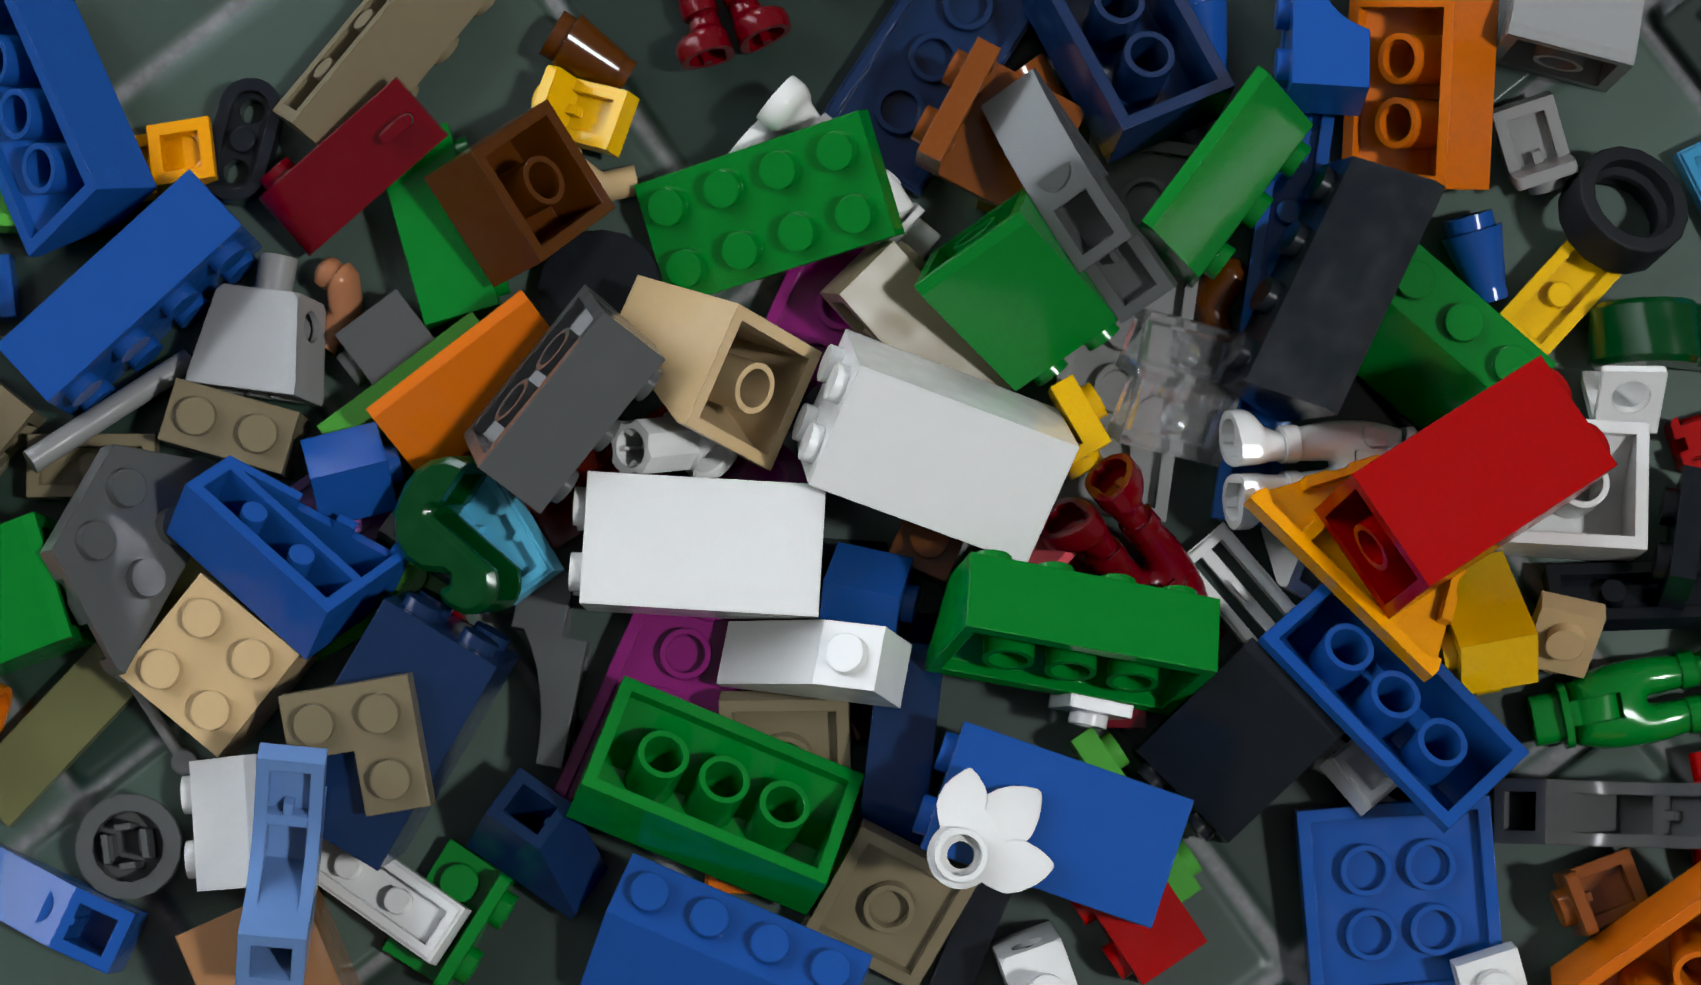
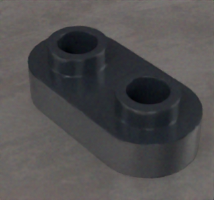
[206,78,284,205]

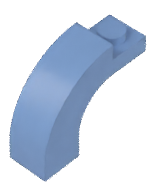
[235,742,328,985]

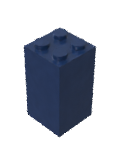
[323,587,520,871]

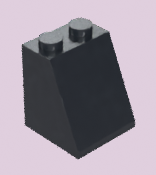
[1131,637,1345,843]

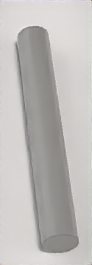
[22,349,192,473]

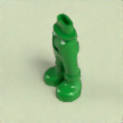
[1526,649,1701,749]

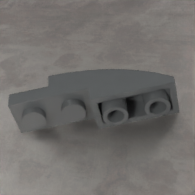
[981,68,1178,324]

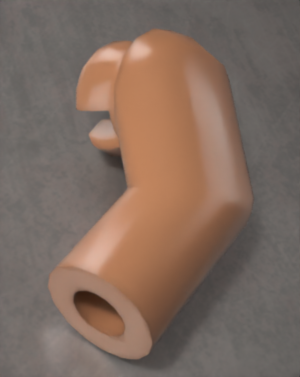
[314,257,364,355]

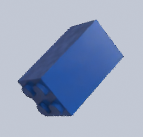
[912,721,1194,928]

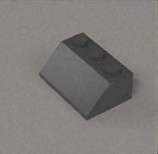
[463,284,665,514]

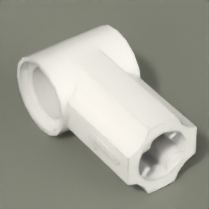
[611,411,738,478]

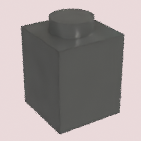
[335,289,435,387]

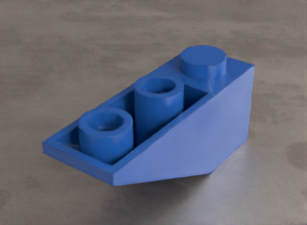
[0,843,151,974]

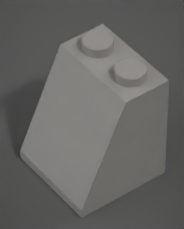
[1496,0,1645,93]

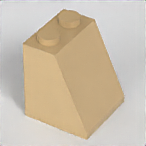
[620,275,822,471]

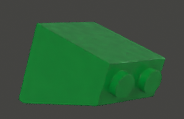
[914,187,1120,391]
[0,512,96,676]

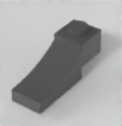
[504,571,592,769]

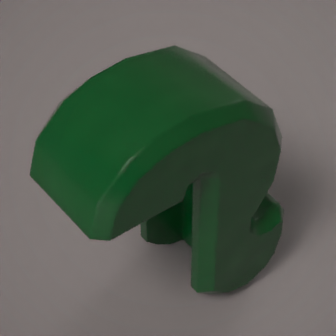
[1587,296,1701,371]
[394,456,522,615]

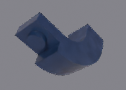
[859,612,942,845]

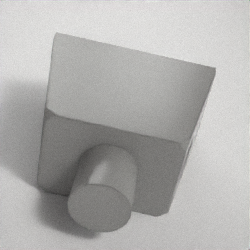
[185,252,326,407]

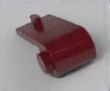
[258,77,448,256]

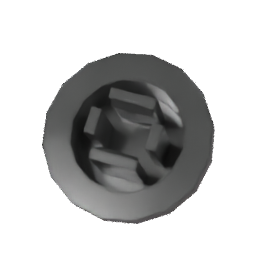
[75,794,183,900]

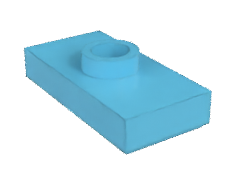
[459,476,565,605]

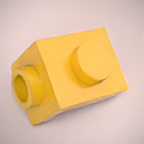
[531,65,640,158]
[1047,374,1112,481]

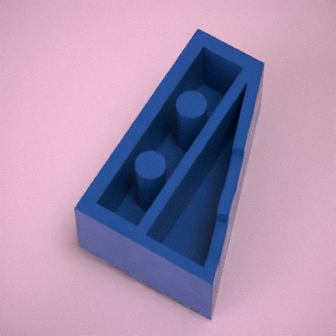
[166,455,409,660]

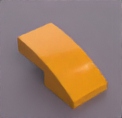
[134,116,218,202]

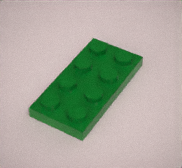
[634,109,905,295]

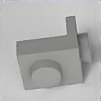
[1493,91,1579,195]

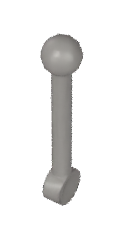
[114,675,198,775]

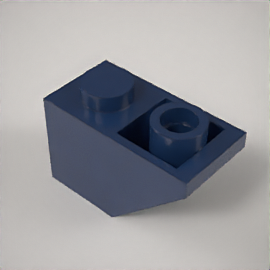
[466,767,608,920]

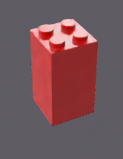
[1314,355,1618,619]

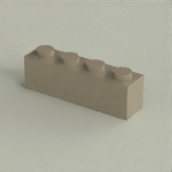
[272,0,496,147]

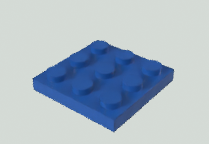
[1293,795,1502,985]

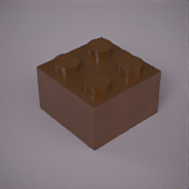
[424,99,616,287]

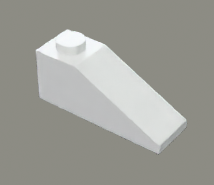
[716,619,912,708]

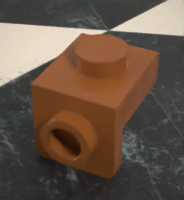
[1550,847,1648,936]

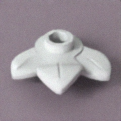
[927,768,1054,894]

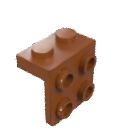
[911,36,1084,207]

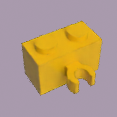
[1438,551,1539,696]

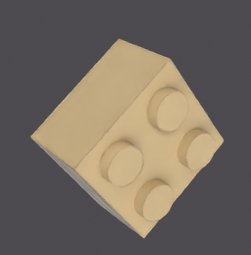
[119,573,318,757]

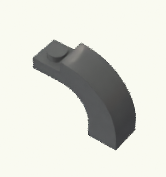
[1494,778,1701,849]

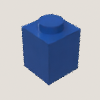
[300,422,404,521]
[819,542,921,635]

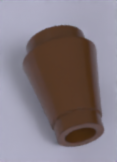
[539,11,637,89]

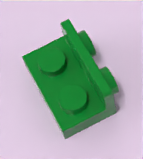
[382,838,519,985]

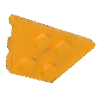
[1243,454,1466,682]

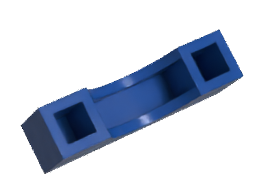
[1273,0,1370,116]

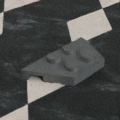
[40,444,217,677]

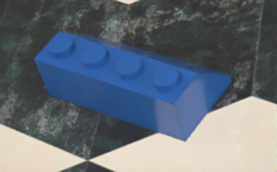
[0,0,157,257]
[1257,583,1530,833]
[580,853,873,985]

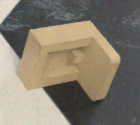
[1531,591,1606,679]

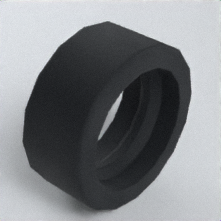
[1558,146,1688,275]

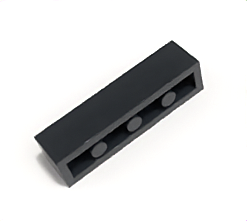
[928,882,1012,985]

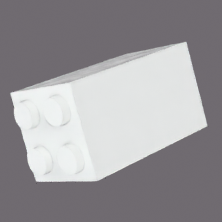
[792,329,1079,562]
[568,471,826,621]

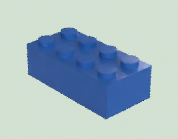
[0,169,263,417]

